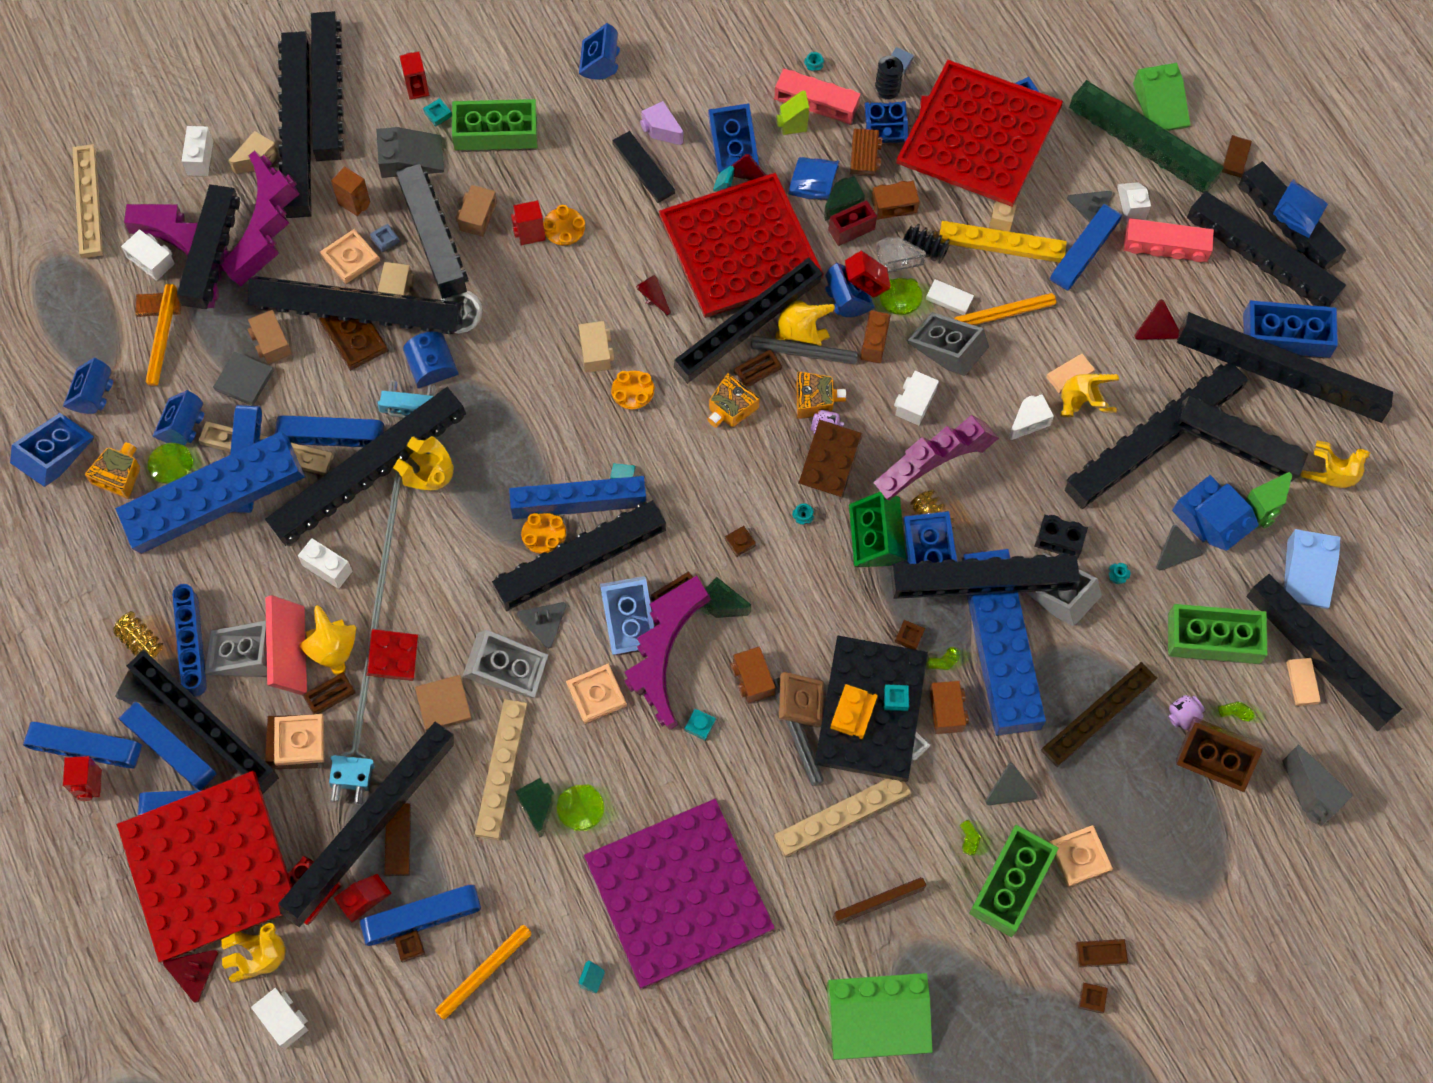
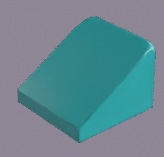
[713,166,734,192]
[610,463,635,479]
[578,960,605,993]

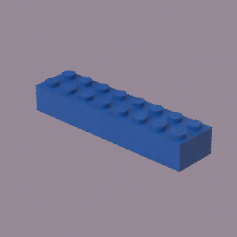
[115,431,305,554]
[962,549,1046,736]

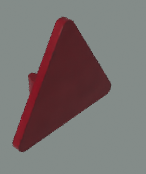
[731,154,766,180]
[636,275,671,315]
[1134,299,1179,340]
[163,950,218,1003]

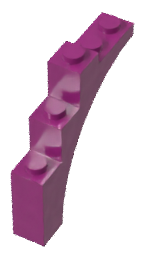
[221,150,300,286]
[124,204,231,308]
[874,415,999,500]
[624,575,712,730]

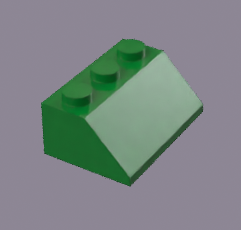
[849,491,906,567]

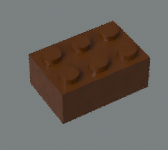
[799,419,863,498]
[1176,717,1263,792]

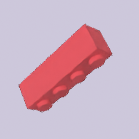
[774,68,861,125]
[1123,218,1214,262]

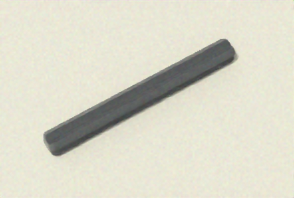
[751,336,858,364]
[773,678,824,786]

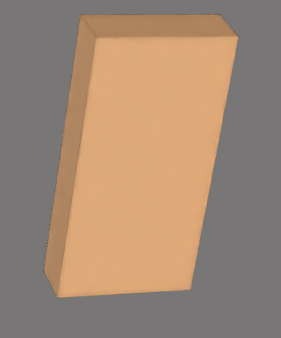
[1046,354,1095,393]
[1286,658,1321,706]

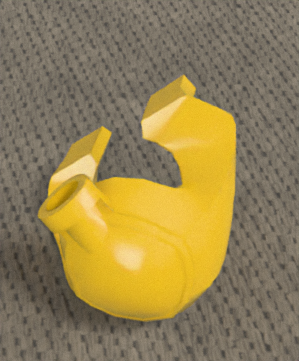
[775,300,835,346]
[1060,374,1119,417]
[393,436,454,490]
[1300,440,1370,488]
[299,605,356,675]
[221,923,286,983]

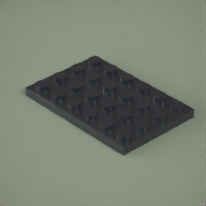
[814,635,928,782]

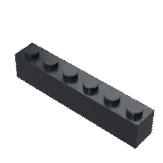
[1238,161,1346,270]
[177,184,240,309]
[1172,396,1308,481]

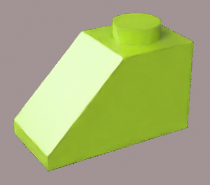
[776,91,809,135]

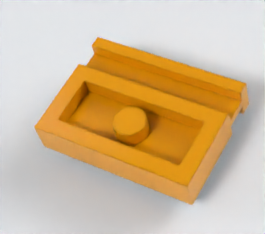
[830,684,878,739]

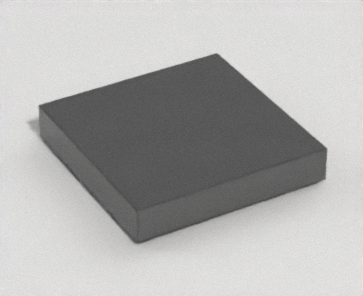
[213,352,274,406]

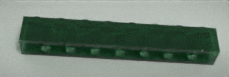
[1069,80,1224,193]

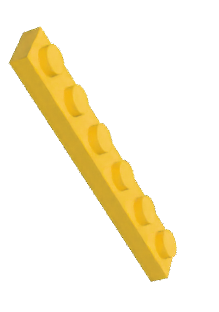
[939,221,1067,263]

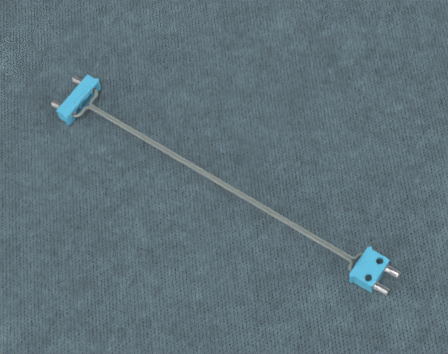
[329,380,436,805]

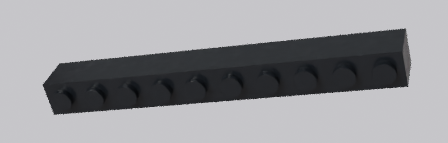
[278,31,312,218]
[248,276,464,334]
[1176,312,1393,423]
[1065,363,1248,509]
[265,386,466,546]
[278,721,454,928]

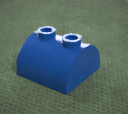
[579,23,620,79]
[825,263,875,317]
[403,331,459,389]
[63,357,113,414]
[153,390,204,446]

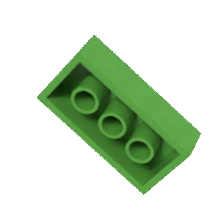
[452,99,538,150]
[1168,604,1267,664]
[969,824,1059,938]

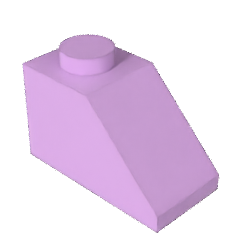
[640,101,683,145]

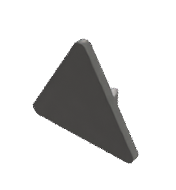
[1067,191,1112,223]
[1156,525,1202,571]
[516,602,566,649]
[115,671,163,706]
[985,763,1037,805]

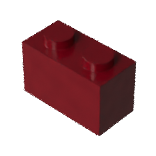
[828,200,877,246]

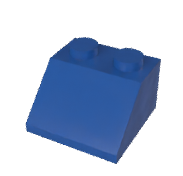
[1172,475,1222,542]
[1195,484,1259,551]

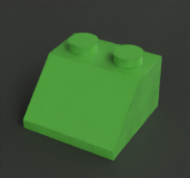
[1245,472,1292,530]

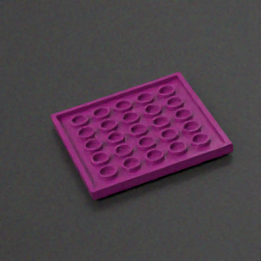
[584,799,775,989]

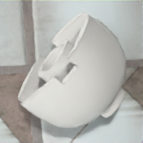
[441,291,483,334]

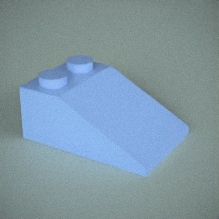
[1284,529,1340,609]
[600,576,654,655]

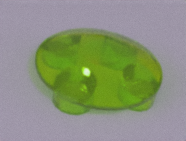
[880,278,923,315]
[148,443,194,484]
[557,784,604,831]

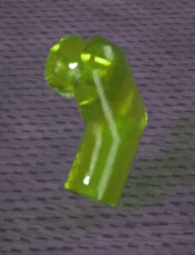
[928,647,960,670]
[1218,701,1255,722]
[959,819,981,855]

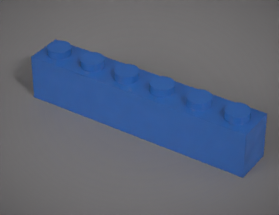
[509,476,646,519]

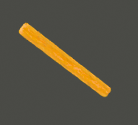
[146,284,178,386]
[954,293,1056,325]
[435,925,532,1020]

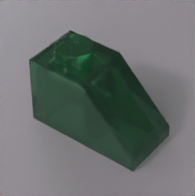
[824,176,865,221]
[700,577,751,618]
[515,777,554,838]

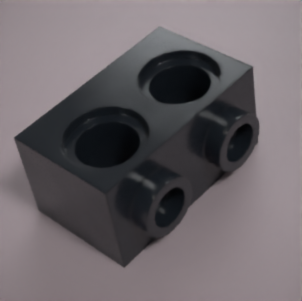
[1034,514,1088,560]

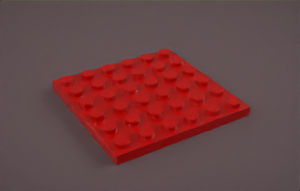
[896,59,1063,207]
[659,172,824,318]
[116,771,292,963]

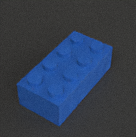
[1243,300,1338,358]

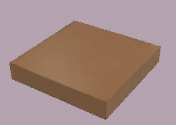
[779,672,824,727]
[415,675,472,731]

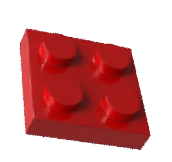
[366,629,418,681]

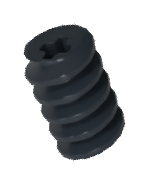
[875,56,904,100]
[902,223,950,264]

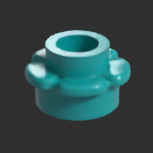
[804,52,824,71]
[792,503,814,525]
[1108,563,1131,584]

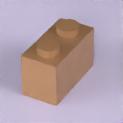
[456,185,497,237]
[247,310,292,364]

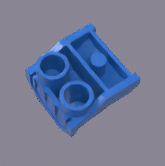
[864,101,908,143]
[788,157,840,200]
[1273,179,1328,238]

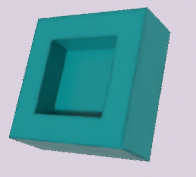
[423,98,452,127]
[884,685,909,711]
[685,708,716,741]

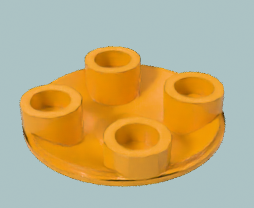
[543,205,585,246]
[611,370,655,409]
[521,513,566,554]

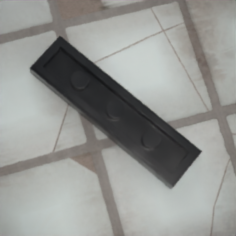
[612,131,675,203]

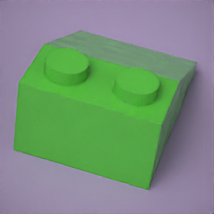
[1133,63,1190,134]

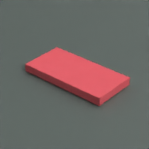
[265,595,307,695]

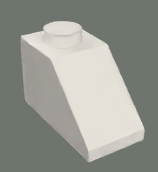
[1117,182,1151,222]
[1009,395,1054,440]

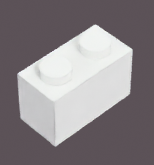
[181,126,213,176]
[121,229,175,281]
[894,371,939,426]
[298,538,352,589]
[251,988,309,1050]

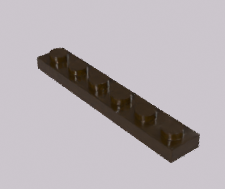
[1041,662,1157,767]

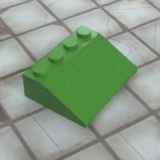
[826,973,932,1060]

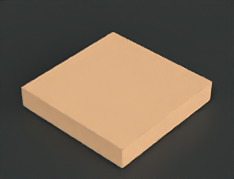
[320,229,380,284]
[566,663,627,724]
[274,714,324,766]
[1049,825,1113,887]

